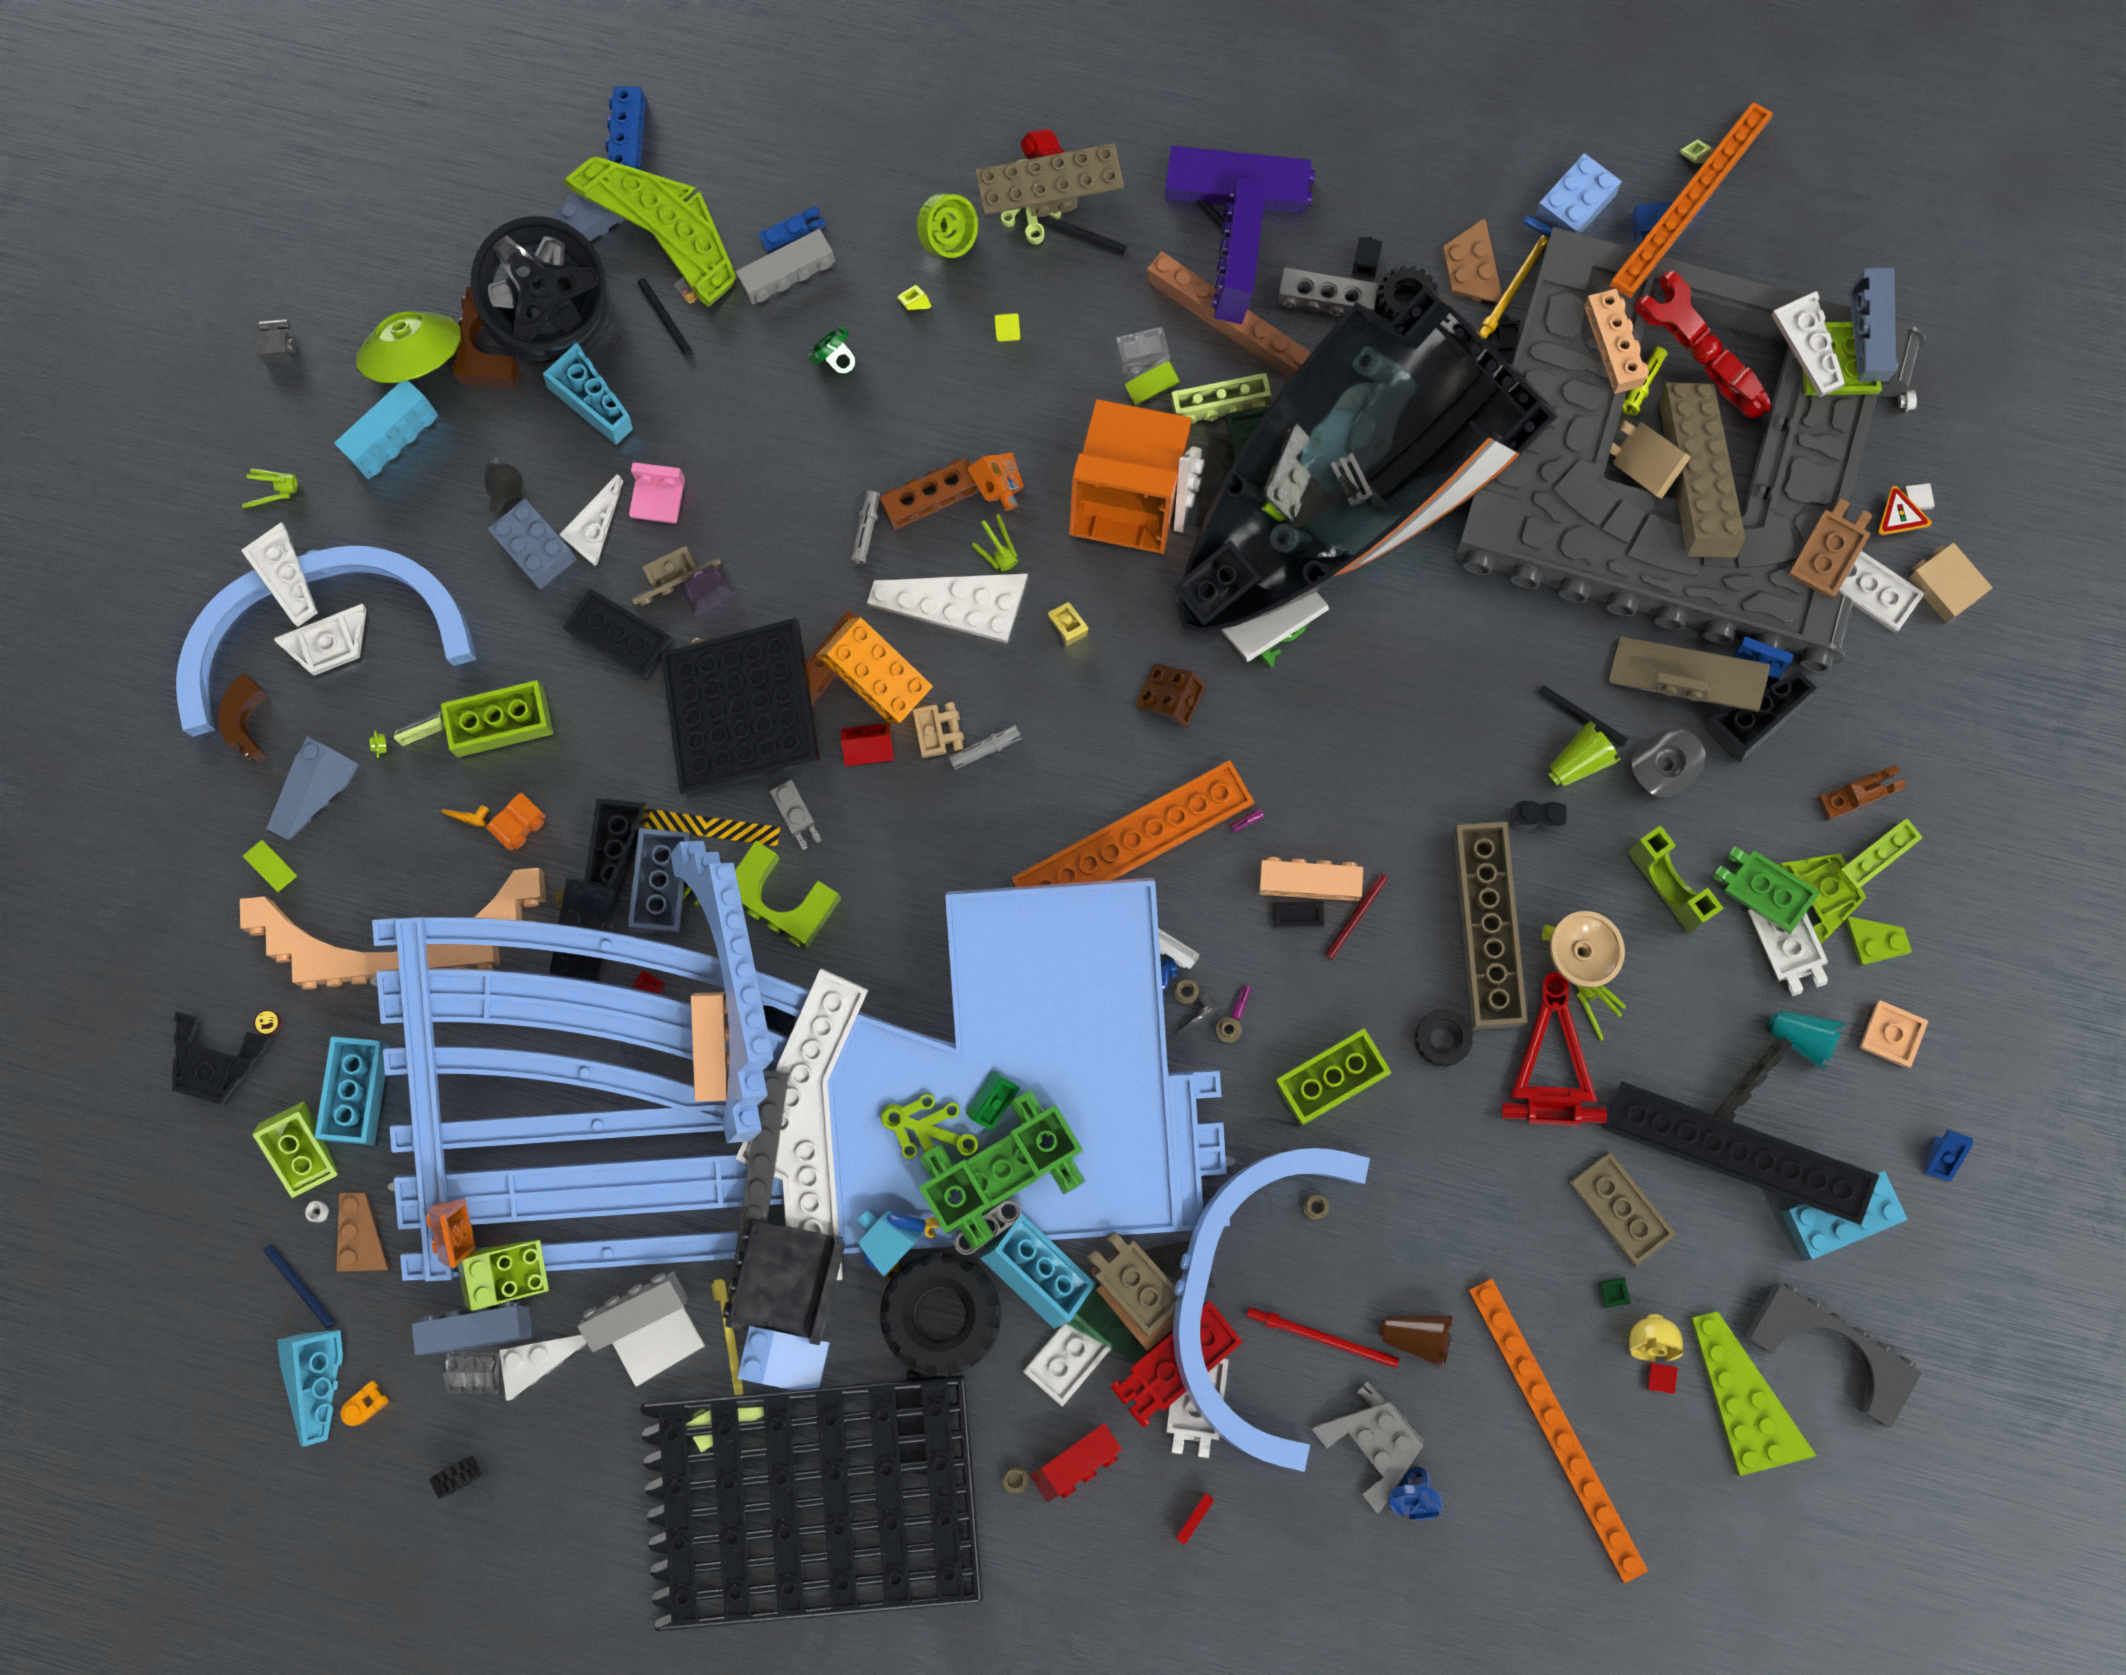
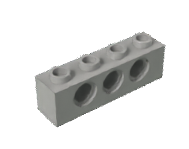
[1277,268,1378,316]

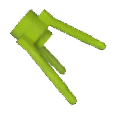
[242,468,297,508]
[972,514,1018,572]
[1576,985,1626,1041]

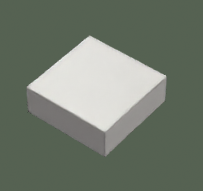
[1903,483,1935,510]

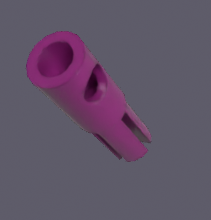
[1230,808,1264,832]
[1231,985,1251,1021]

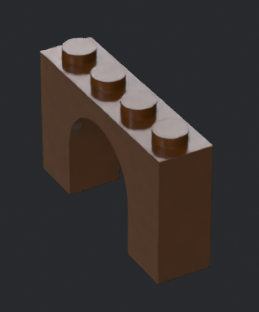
[452,287,527,388]

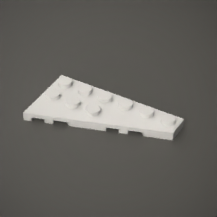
[867,573,1028,644]

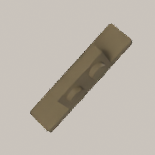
[631,545,721,606]

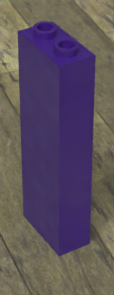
[1165,146,1315,214]

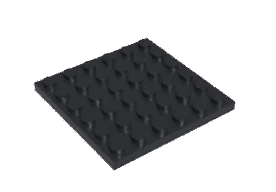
[661,618,820,795]

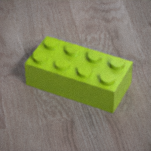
[441,680,554,757]
[1274,1028,1392,1127]

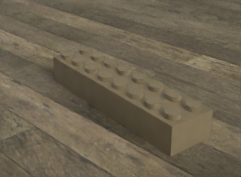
[1658,382,1746,558]
[1453,822,1528,1030]

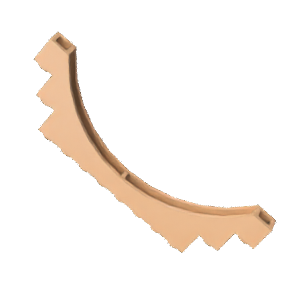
[240,868,546,990]

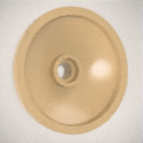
[1550,911,1625,988]

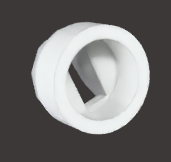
[305,1201,329,1223]

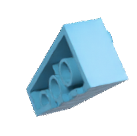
[543,343,633,445]

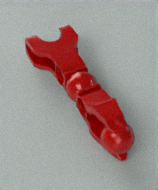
[1634,271,1772,419]

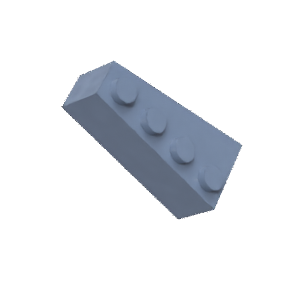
[1849,267,1898,382]

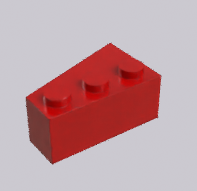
[1029,1423,1122,1502]

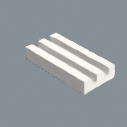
[1330,453,1373,507]

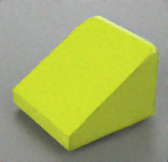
[995,313,1020,342]

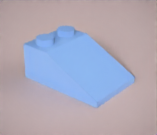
[737,1326,830,1390]

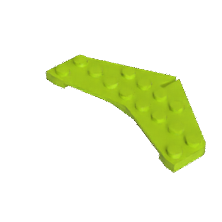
[564,157,736,307]

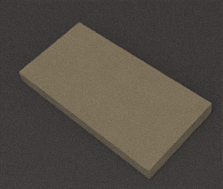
[1569,1151,1677,1267]

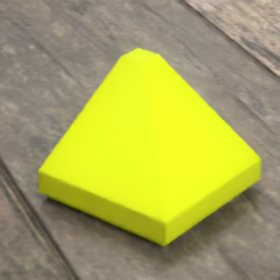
[897,285,932,310]

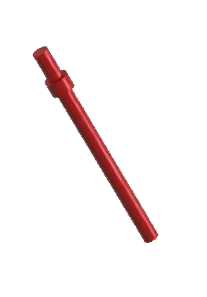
[1246,1307,1399,1368]

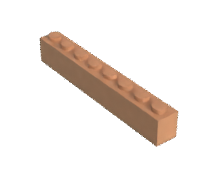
[1147,251,1311,379]

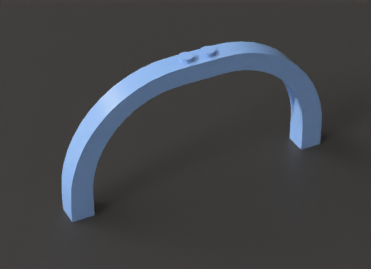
[176,546,477,737]
[1173,1148,1370,1472]

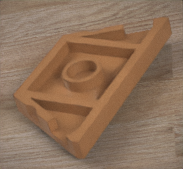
[1442,219,1502,306]

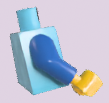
[857,1210,940,1280]

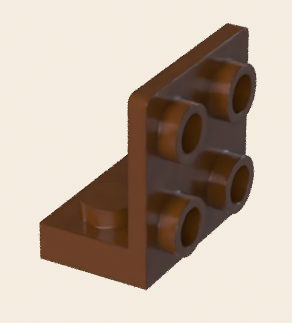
[1135,663,1207,728]

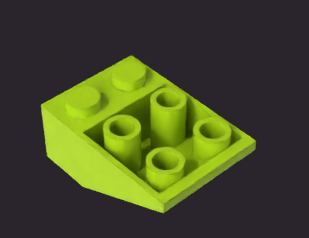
[458,1239,549,1311]

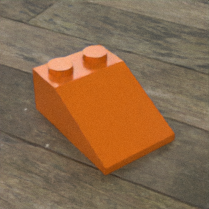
[426,1198,476,1268]

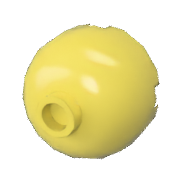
[1629,1314,1683,1362]

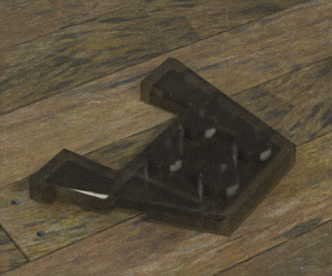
[1262,423,1360,529]

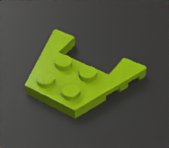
[1777,853,1867,944]

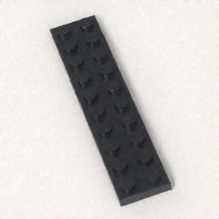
[1604,1081,1879,1225]

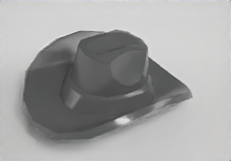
[1631,728,1706,798]

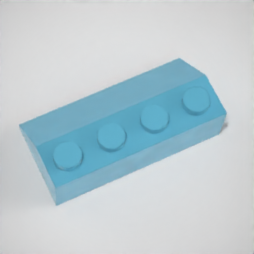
[980,1213,1096,1329]

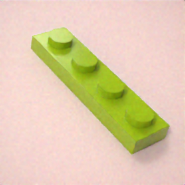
[1836,818,1923,893]

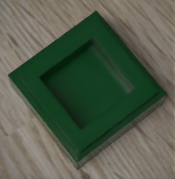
[1598,1277,1631,1308]

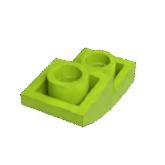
[1124,361,1181,406]
[242,840,297,893]

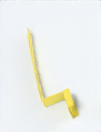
[711,1279,744,1395]

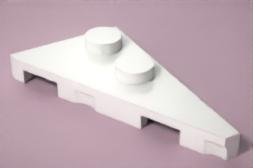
[500,1335,587,1401]

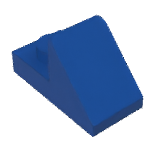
[1925,1129,1973,1182]

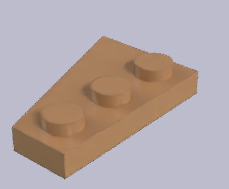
[336,1193,391,1272]

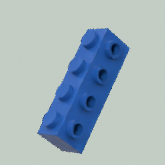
[605,86,646,170]

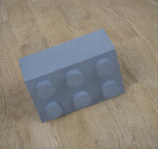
[488,499,577,590]

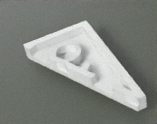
[559,474,623,566]

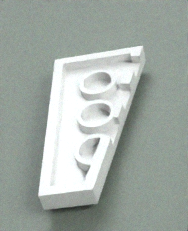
[1771,291,1845,397]
[241,522,318,627]

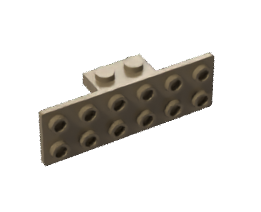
[976,143,1124,217]
[1609,637,1770,712]

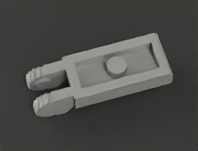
[770,780,822,850]

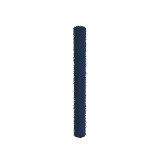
[263,1244,335,1329]

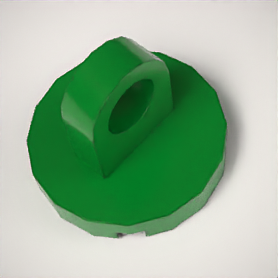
[808,326,855,373]

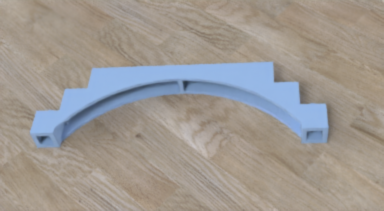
[670,841,774,1143]

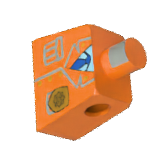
[967,452,1023,511]

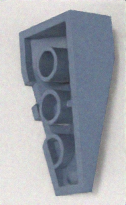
[266,737,359,840]

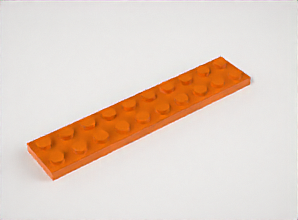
[1011,760,1255,887]

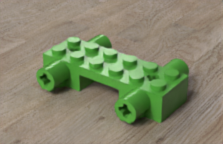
[919,1090,1086,1250]

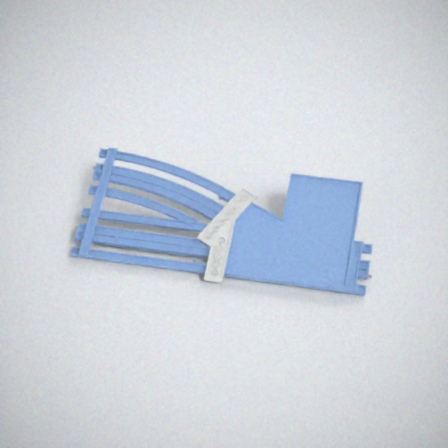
[370,878,1236,1282]

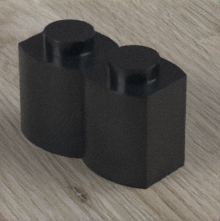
[1511,801,1567,833]

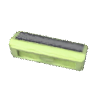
[394,712,445,746]

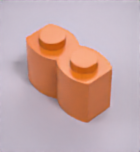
[486,792,546,851]

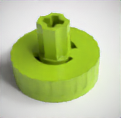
[917,193,978,258]

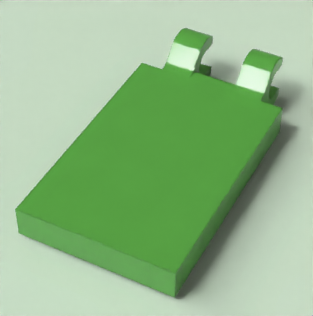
[1713,846,1820,935]

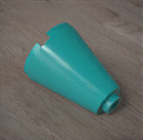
[1768,1010,1846,1071]

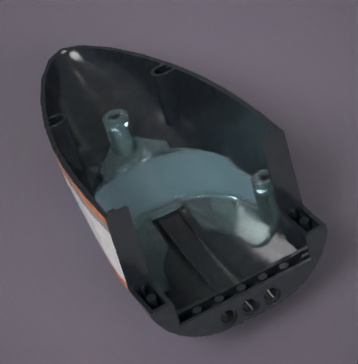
[1178,285,1558,633]

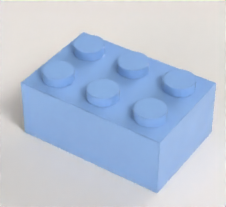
[1535,153,1622,234]

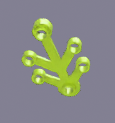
[881,1093,978,1159]

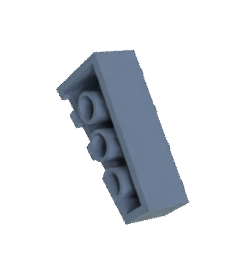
[523,192,625,262]

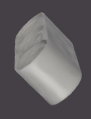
[955,1196,1021,1255]

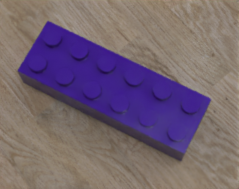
[1211,177,1266,324]

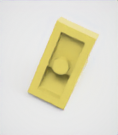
[1047,602,1089,646]

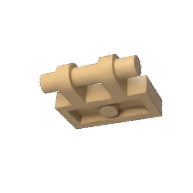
[913,702,964,758]

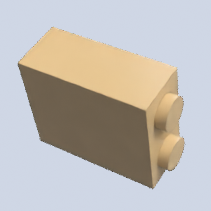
[1908,543,1993,623]

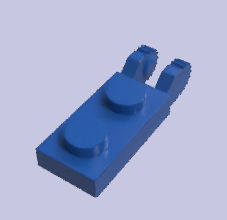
[758,207,827,254]

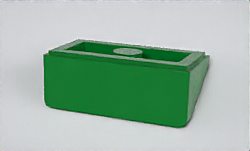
[966,1070,1020,1131]

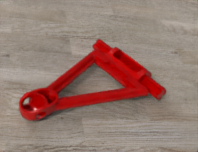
[1501,973,1607,1126]

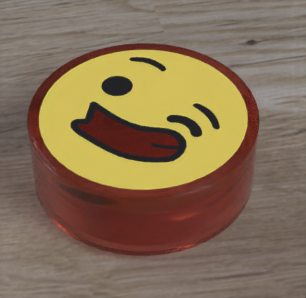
[254,1010,282,1036]

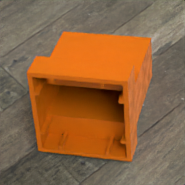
[1069,399,1192,554]

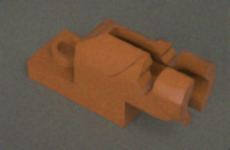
[1818,765,1906,820]

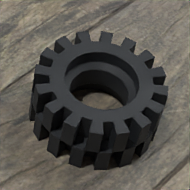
[429,1456,482,1499]

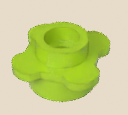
[369,730,387,758]

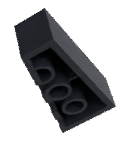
[1704,671,1817,763]
[585,798,652,894]

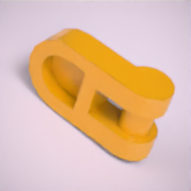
[340,1380,389,1426]

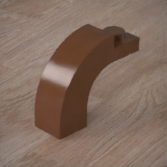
[218,673,268,763]

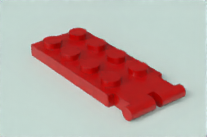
[1109,1300,1243,1428]

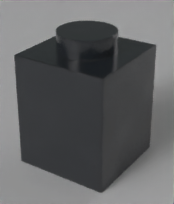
[1352,237,1383,277]

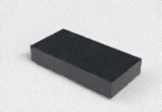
[1273,902,1324,929]

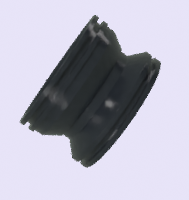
[471,216,607,362]

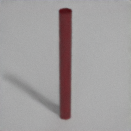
[1324,873,1389,960]

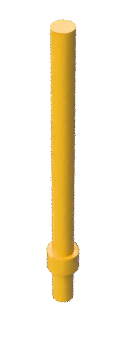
[1479,235,1549,338]

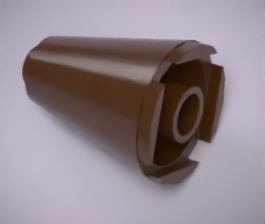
[1379,1315,1453,1369]

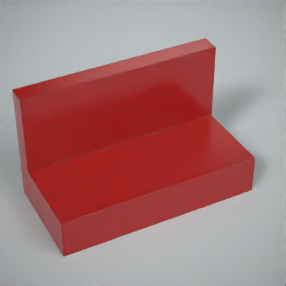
[841,723,894,766]

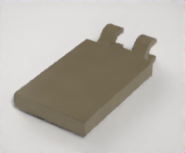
[1087,1232,1177,1336]

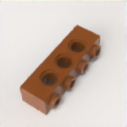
[880,458,980,530]
[805,609,868,706]

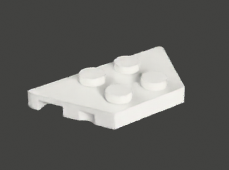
[1174,446,1204,533]
[274,604,367,676]

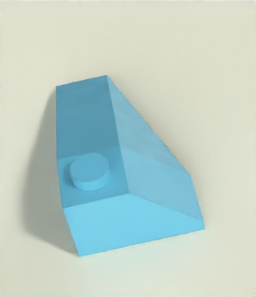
[277,1330,343,1447]

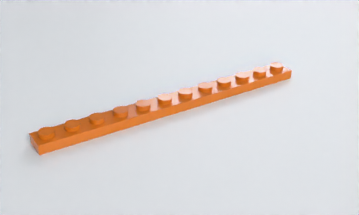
[1610,102,1773,298]
[1468,1279,1648,1584]

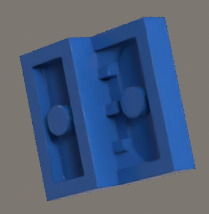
[1732,636,1794,686]

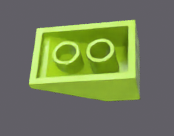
[252,1101,339,1198]

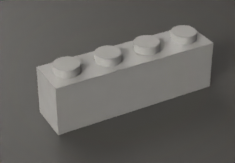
[736,229,835,304]
[577,1271,688,1353]

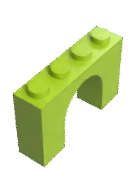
[1627,825,1724,934]
[735,841,842,948]

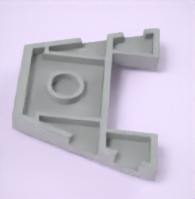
[1312,1401,1424,1514]

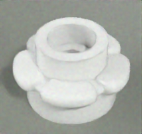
[1897,390,1917,412]

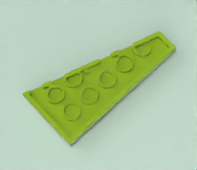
[1690,1311,1817,1476]

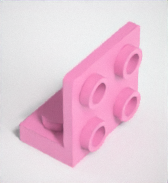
[629,462,685,524]

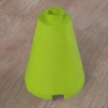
[1548,721,1621,786]

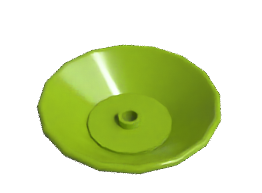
[356,311,461,383]

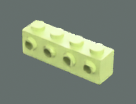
[1171,373,1271,425]

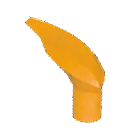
[441,805,489,826]

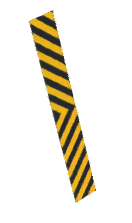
[645,809,781,846]

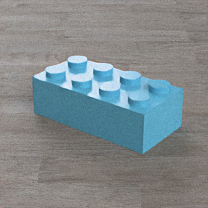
[334,381,438,480]
[315,1037,390,1146]
[1781,1171,1908,1261]

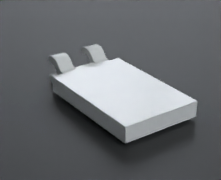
[1748,909,1828,997]
[1166,1359,1229,1458]

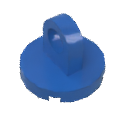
[1389,1467,1443,1520]

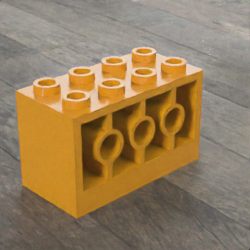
[816,617,933,723]

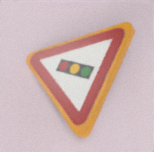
[1878,486,1932,535]

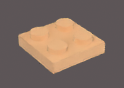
[1859,1000,1928,1069]

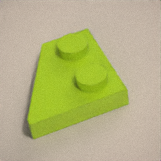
[1845,917,1912,966]

